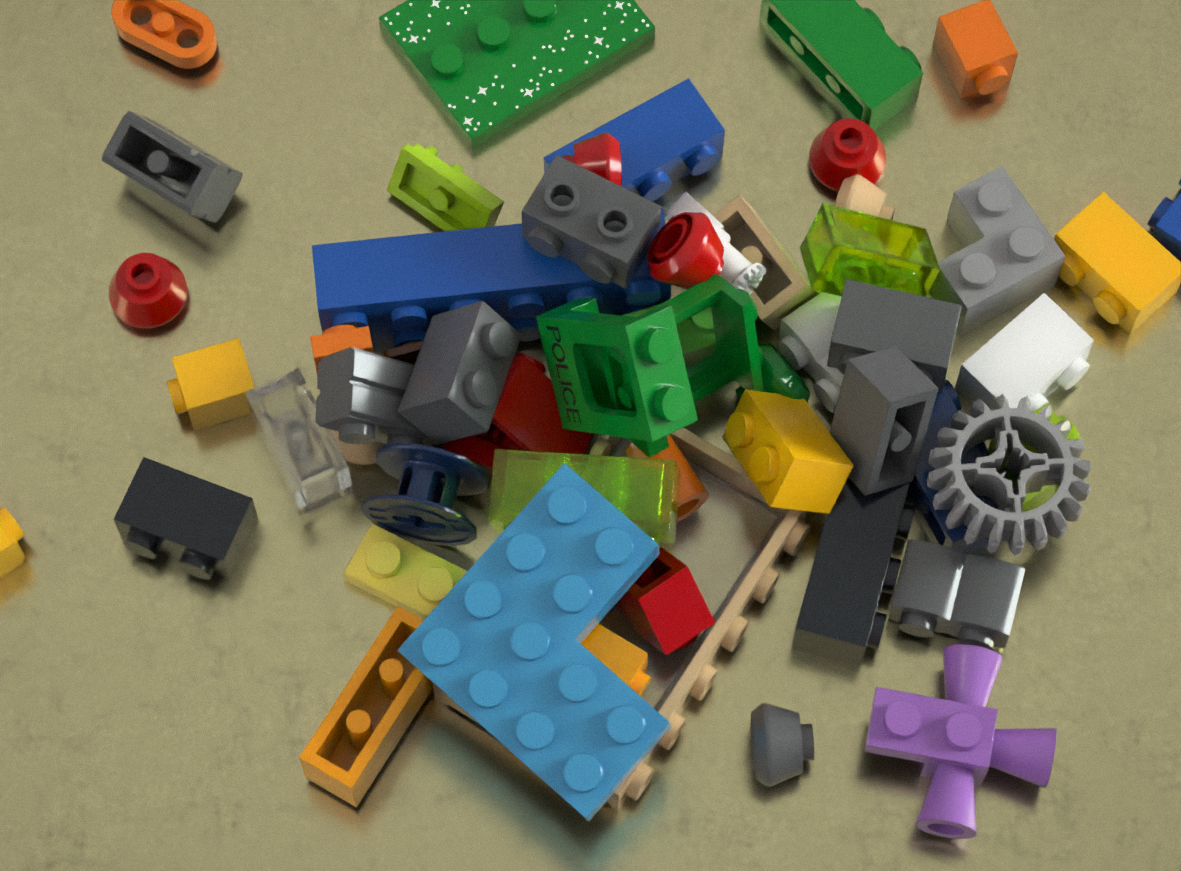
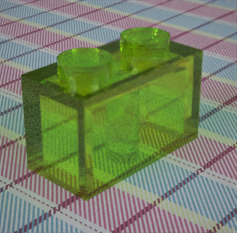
[800,203,940,297]

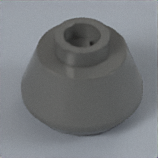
[750,703,814,787]

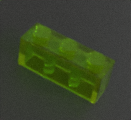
[488,449,681,547]

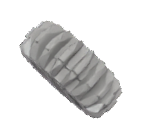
[927,394,1091,556]

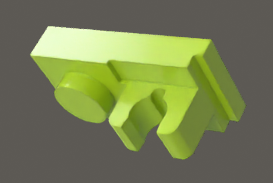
[387,143,504,231]

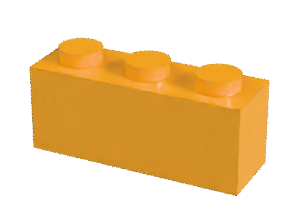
[299,605,433,808]

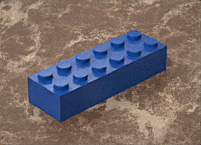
[312,209,671,351]

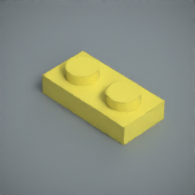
[343,524,467,620]

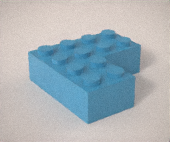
[397,463,671,821]

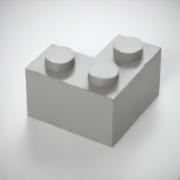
[929,166,1065,337]

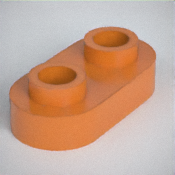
[111,0,217,69]

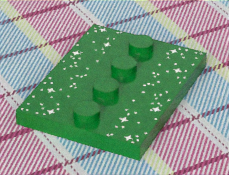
[379,0,655,149]

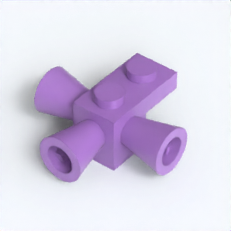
[865,644,1057,839]

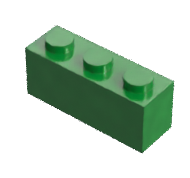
[759,0,923,131]

